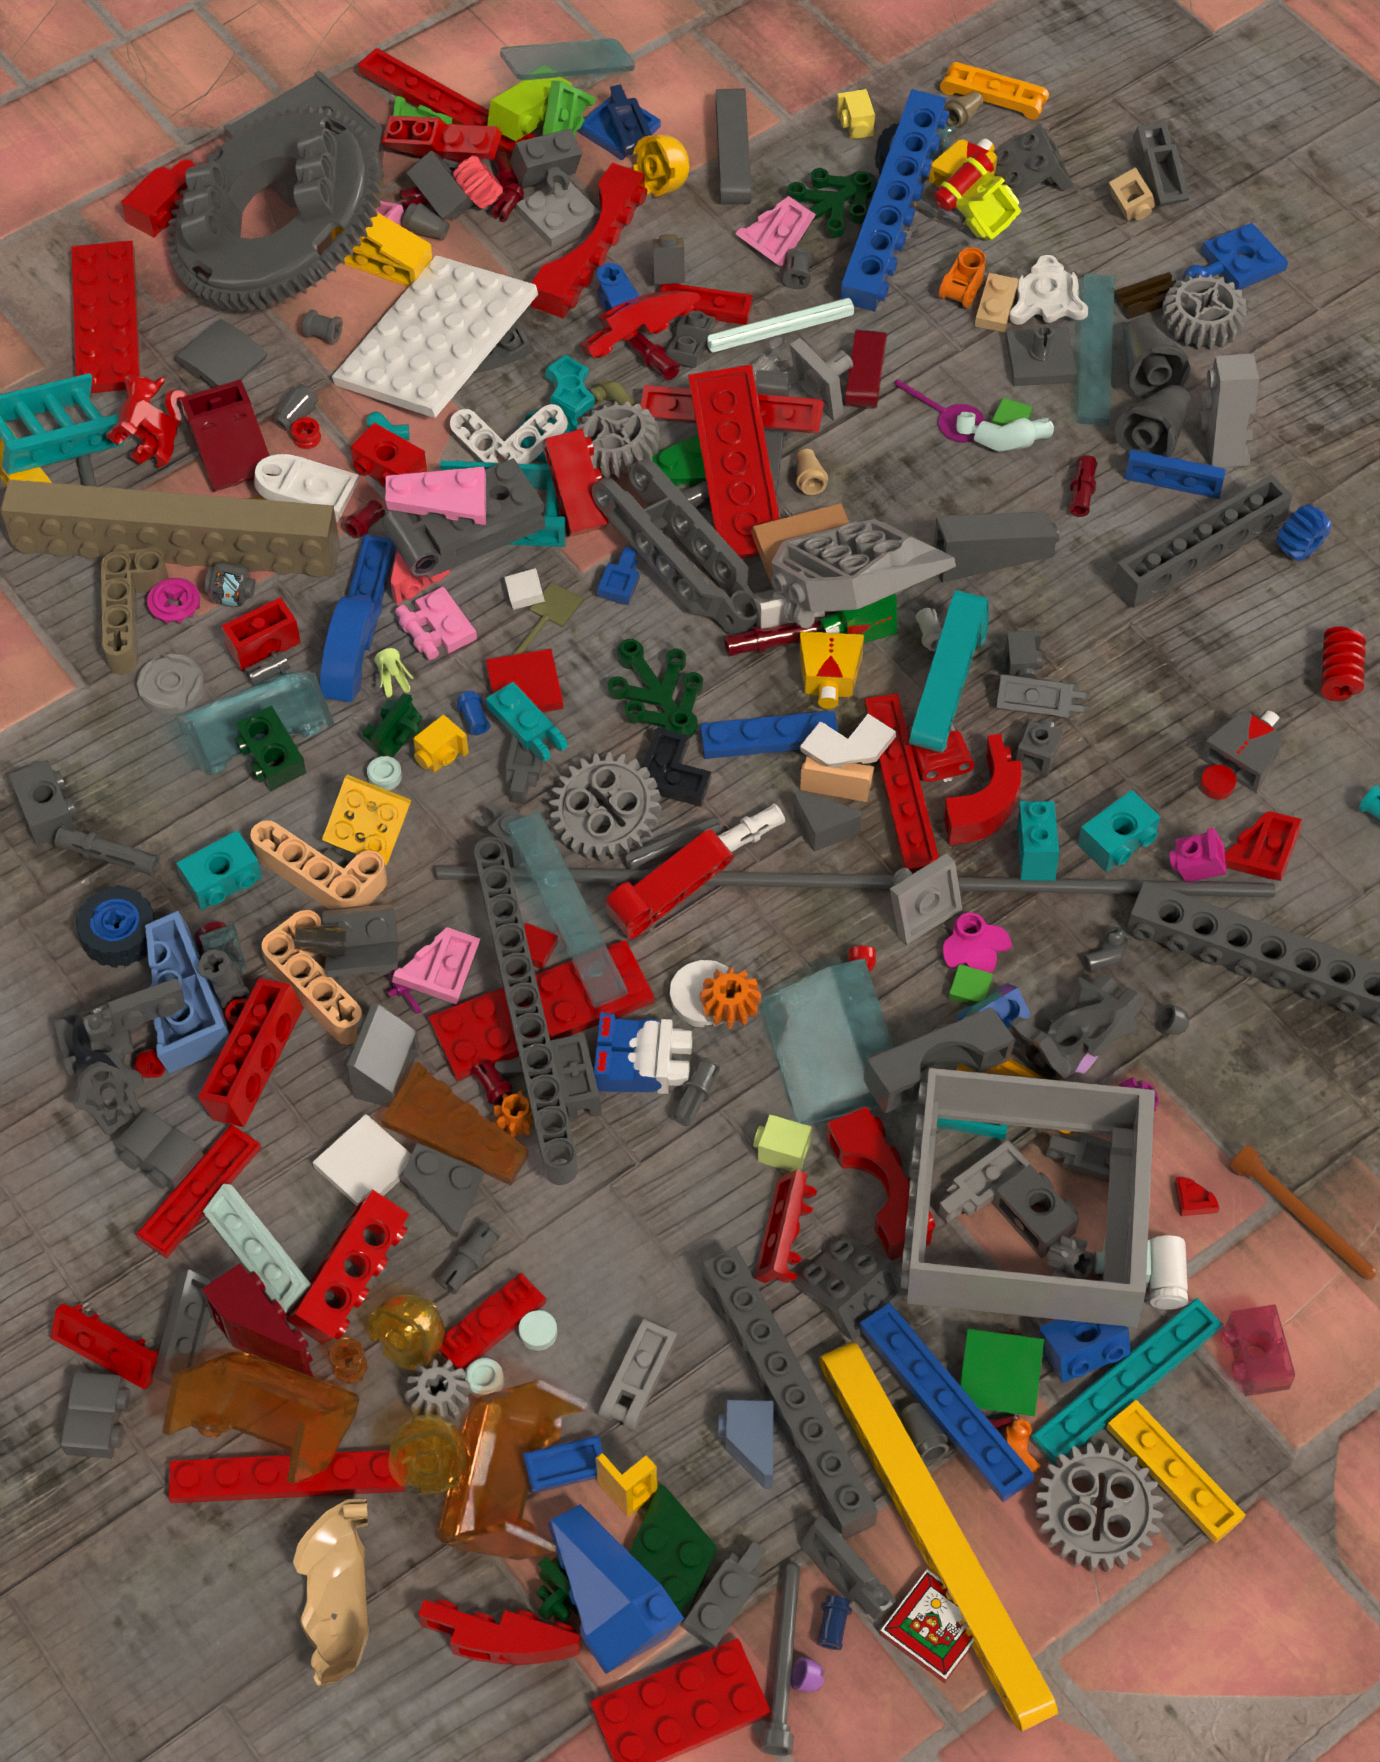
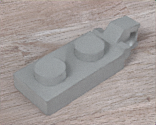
[937,1140,1033,1223]

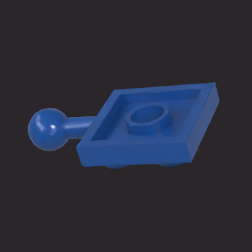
[1183,223,1288,290]

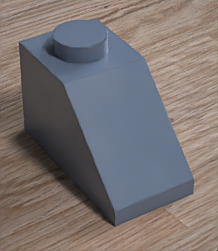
[718,1400,773,1489]

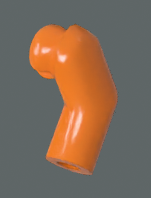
[1004,1419,1041,1475]

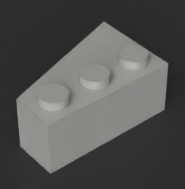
[1198,353,1259,468]

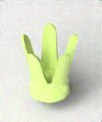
[374,648,414,698]

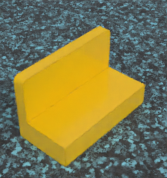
[596,1453,657,1518]

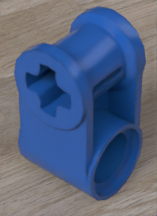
[597,263,639,311]

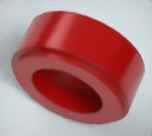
[1200,765,1236,800]

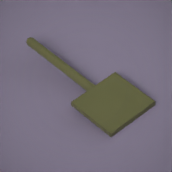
[513,582,584,655]

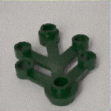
[787,168,877,240]
[608,639,703,739]

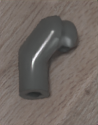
[1084,927,1128,972]

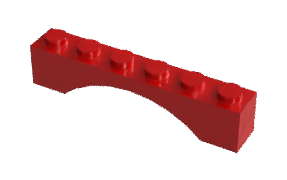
[530,162,648,319]

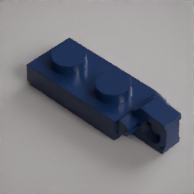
[607,84,652,156]

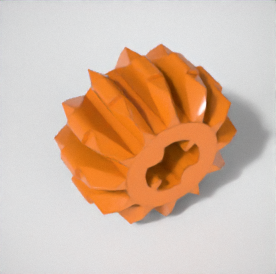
[700,966,761,1029]

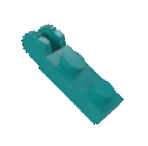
[486,682,568,762]

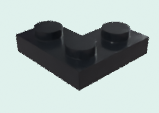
[641,728,711,806]

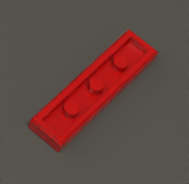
[136,1124,261,1259]

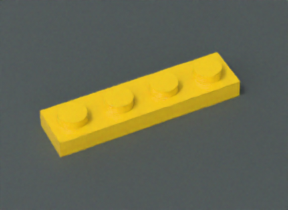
[1106,1400,1246,1544]

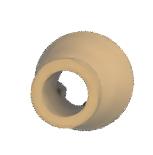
[796,449,828,495]

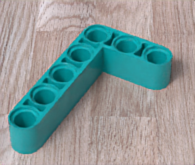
[909,590,989,753]

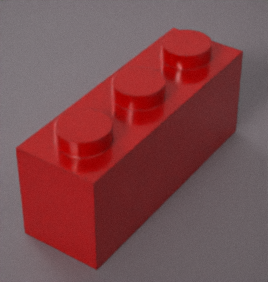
[542,429,609,538]

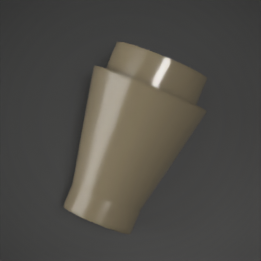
[945,91,983,128]

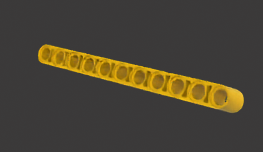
[819,1341,1058,1732]

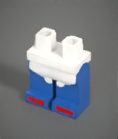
[594,1013,693,1094]

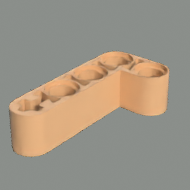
[250,820,387,910]
[261,910,362,1045]

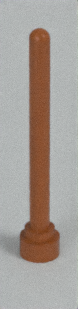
[1229,1145,1376,1280]

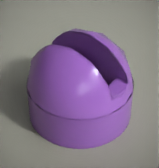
[791,1657,825,1692]

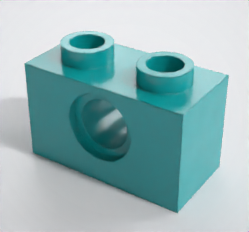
[1078,790,1160,872]
[176,830,262,911]

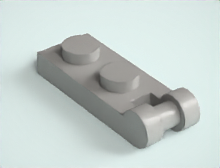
[599,1319,678,1431]

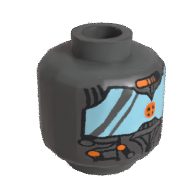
[205,561,256,607]

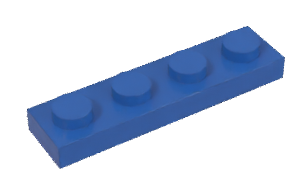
[700,711,838,759]

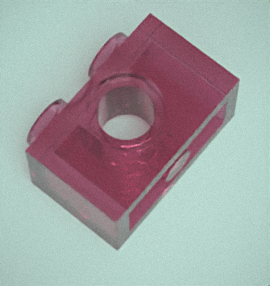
[1222,1304,1296,1396]

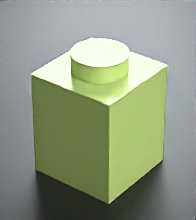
[753,1114,812,1172]

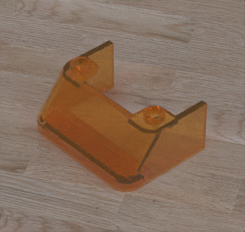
[162,1352,360,1484]
[439,1379,588,1560]

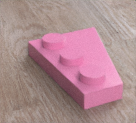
[385,467,486,525]

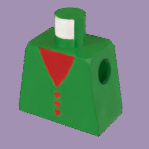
[819,593,897,643]

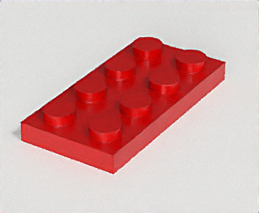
[590,1638,771,1762]

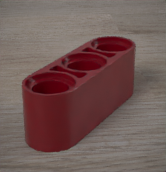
[845,329,887,409]

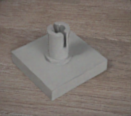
[790,338,853,421]
[890,854,963,945]

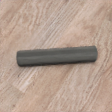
[625,817,721,870]

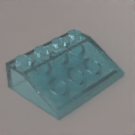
[760,958,894,1125]

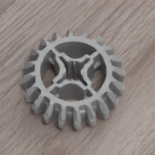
[1162,273,1247,350]
[576,401,661,479]

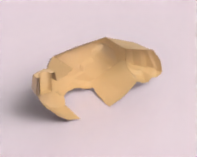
[293,1499,369,1687]

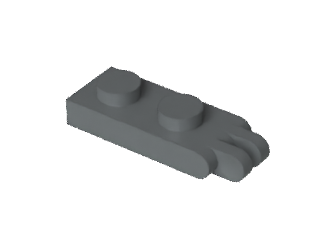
[996,674,1091,718]

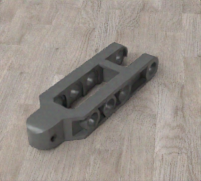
[592,458,759,634]

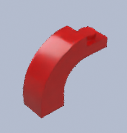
[943,733,1022,845]

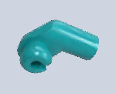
[366,411,410,440]

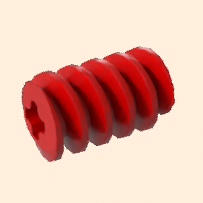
[1321,626,1366,701]

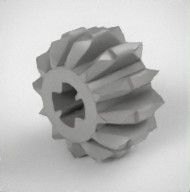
[405,1358,471,1426]

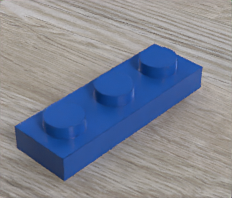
[1125,449,1226,499]

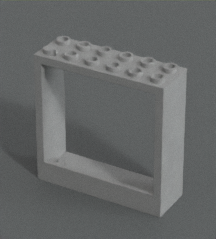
[900,1068,1155,1328]

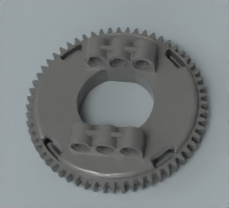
[167,106,384,312]

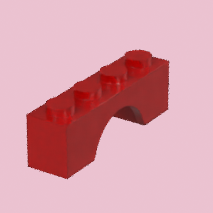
[826,1106,935,1261]

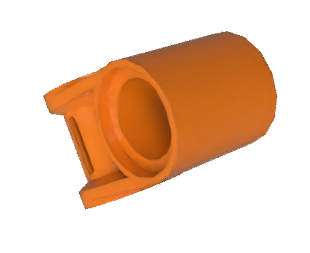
[939,247,986,308]

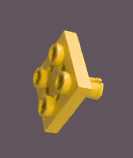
[322,775,412,866]

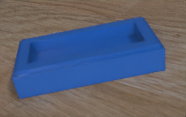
[523,1435,603,1494]

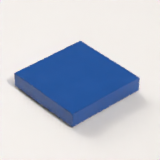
[577,97,661,160]

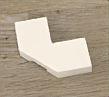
[800,714,896,768]

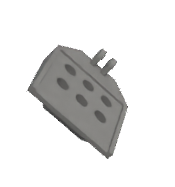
[771,519,956,629]

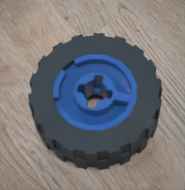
[76,887,156,968]

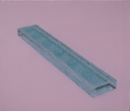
[1077,273,1115,426]
[508,811,628,1008]

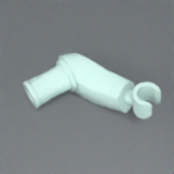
[956,412,1054,452]

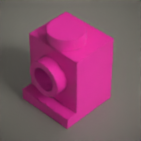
[1170,827,1226,882]

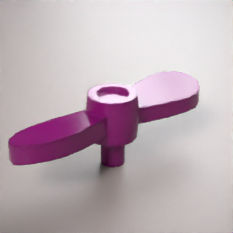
[385,970,422,1014]

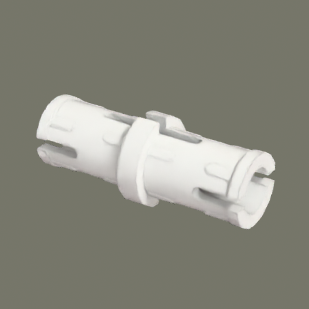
[717,803,785,852]

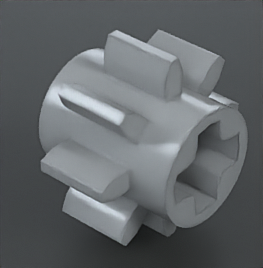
[1047,1236,1094,1279]

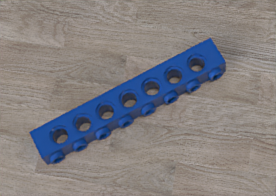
[840,89,949,312]

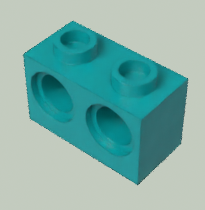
[1016,801,1059,881]

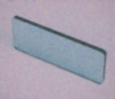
[500,38,635,80]

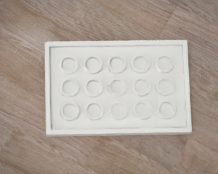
[332,255,538,418]

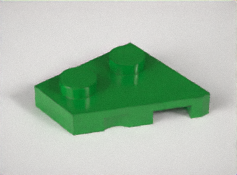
[652,435,706,487]

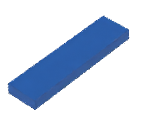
[347,535,396,651]

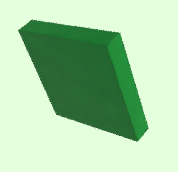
[960,1328,1044,1416]

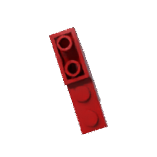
[381,116,502,163]
[579,290,701,358]
[418,1599,582,1665]

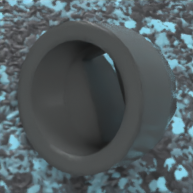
[1158,1004,1189,1035]

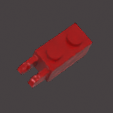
[121,159,195,238]

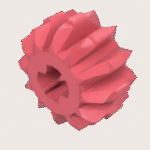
[453,155,503,209]

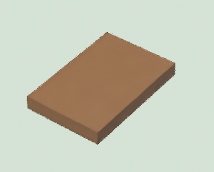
[751,503,849,590]

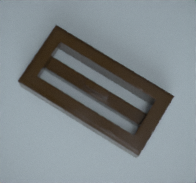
[1114,272,1176,319]

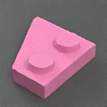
[736,196,816,267]
[392,927,480,1004]

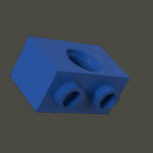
[1039,1319,1131,1383]

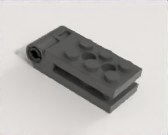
[382,458,546,578]

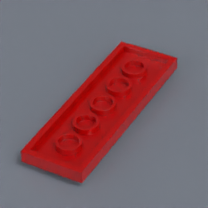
[71,240,141,394]
[688,364,780,559]
[429,940,654,1081]

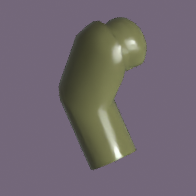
[590,381,636,407]

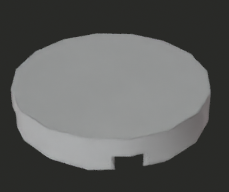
[136,653,205,715]

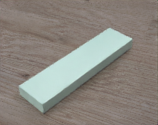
[203,1184,311,1313]

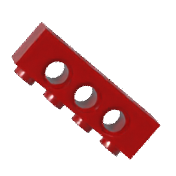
[198,978,304,1127]
[286,1189,410,1345]

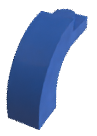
[319,595,382,702]

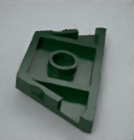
[629,1484,717,1623]

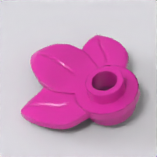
[943,912,1012,973]

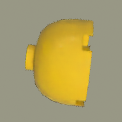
[633,135,690,197]

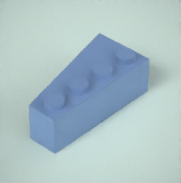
[145,911,231,1074]

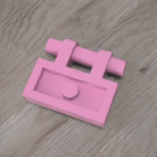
[395,586,477,660]

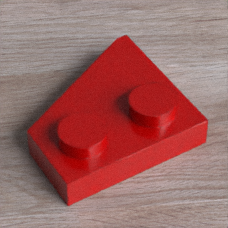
[1224,811,1302,881]

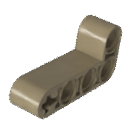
[101,548,169,675]

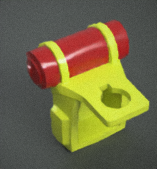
[933,151,1021,241]

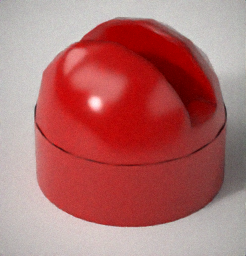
[848,946,876,974]
[133,1049,165,1079]

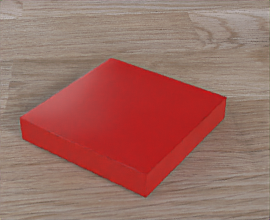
[486,648,564,720]

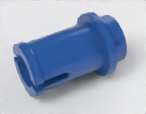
[456,691,491,736]

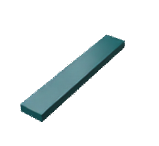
[1030,1298,1224,1467]

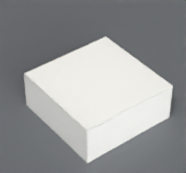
[504,568,545,610]

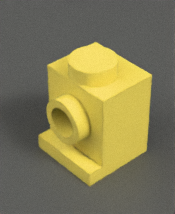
[837,89,875,140]

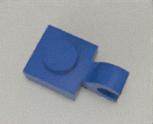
[597,547,640,605]

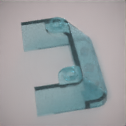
[176,670,334,775]

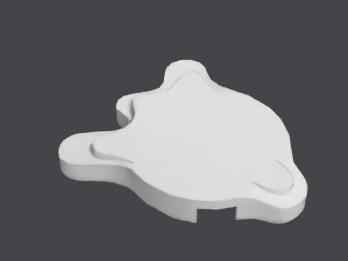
[1009,255,1088,325]

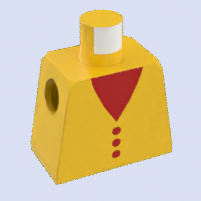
[928,139,997,190]
[799,631,864,709]

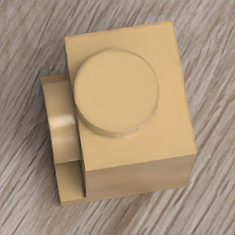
[1109,167,1155,221]

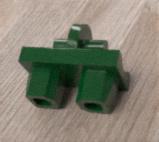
[363,693,423,758]
[536,1556,580,1622]

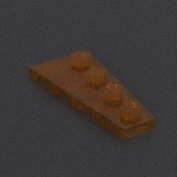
[382,1062,529,1186]

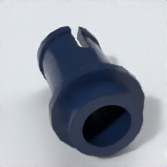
[817,1595,852,1650]

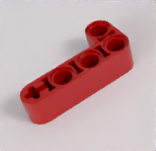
[605,829,734,940]

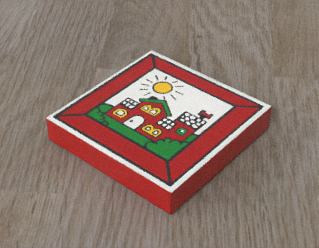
[880,1569,975,1683]

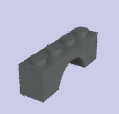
[863,1007,1015,1113]

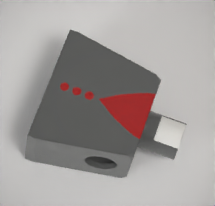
[1202,710,1283,793]

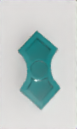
[545,354,595,421]

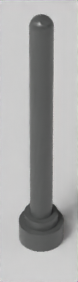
[760,1562,800,1756]

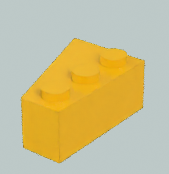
[331,212,433,287]

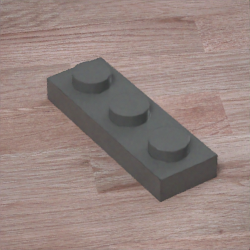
[153,1269,213,1391]

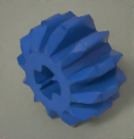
[1276,504,1332,561]

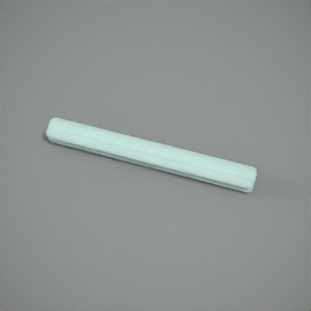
[706,298,854,353]

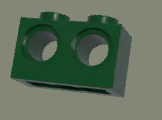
[234,705,306,791]

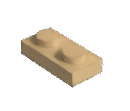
[975,273,1019,332]

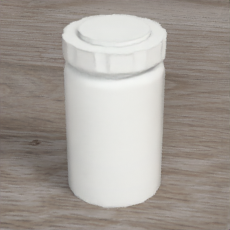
[1149,1235,1188,1310]

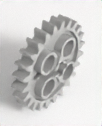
[549,752,662,861]
[1034,1443,1164,1573]

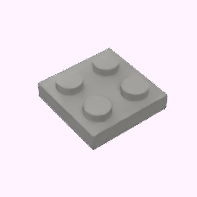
[516,182,600,247]

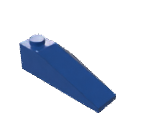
[548,1504,684,1674]

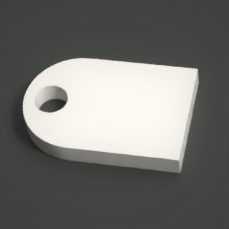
[254,454,359,522]

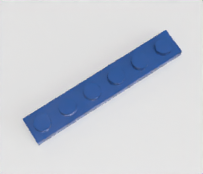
[859,1302,1034,1503]

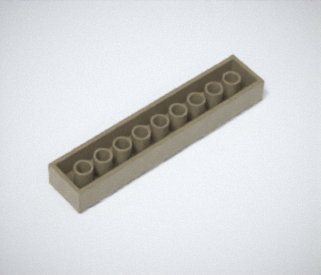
[1,480,340,577]

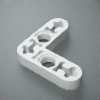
[450,404,568,464]

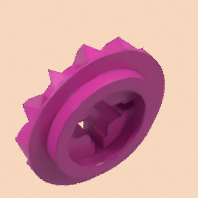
[147,578,200,625]

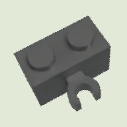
[509,129,582,194]

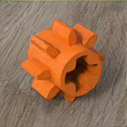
[493,1090,533,1139]

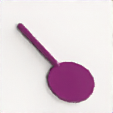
[895,380,985,443]

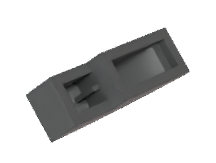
[1133,122,1190,206]

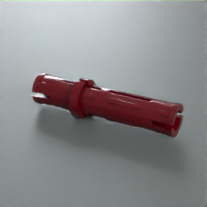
[724,616,822,657]

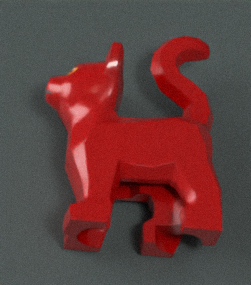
[106,374,187,468]

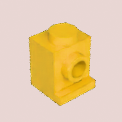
[413,714,469,773]

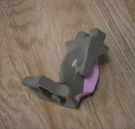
[1010,973,1144,1081]

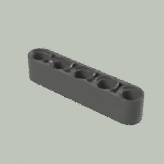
[715,88,751,204]

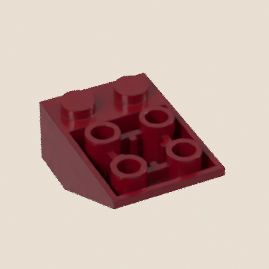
[180,379,270,492]
[202,1263,313,1380]

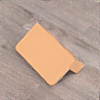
[800,756,874,802]

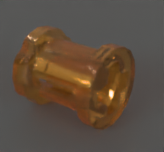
[330,1337,368,1384]

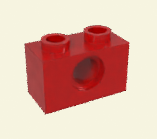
[350,422,427,488]
[221,597,301,672]

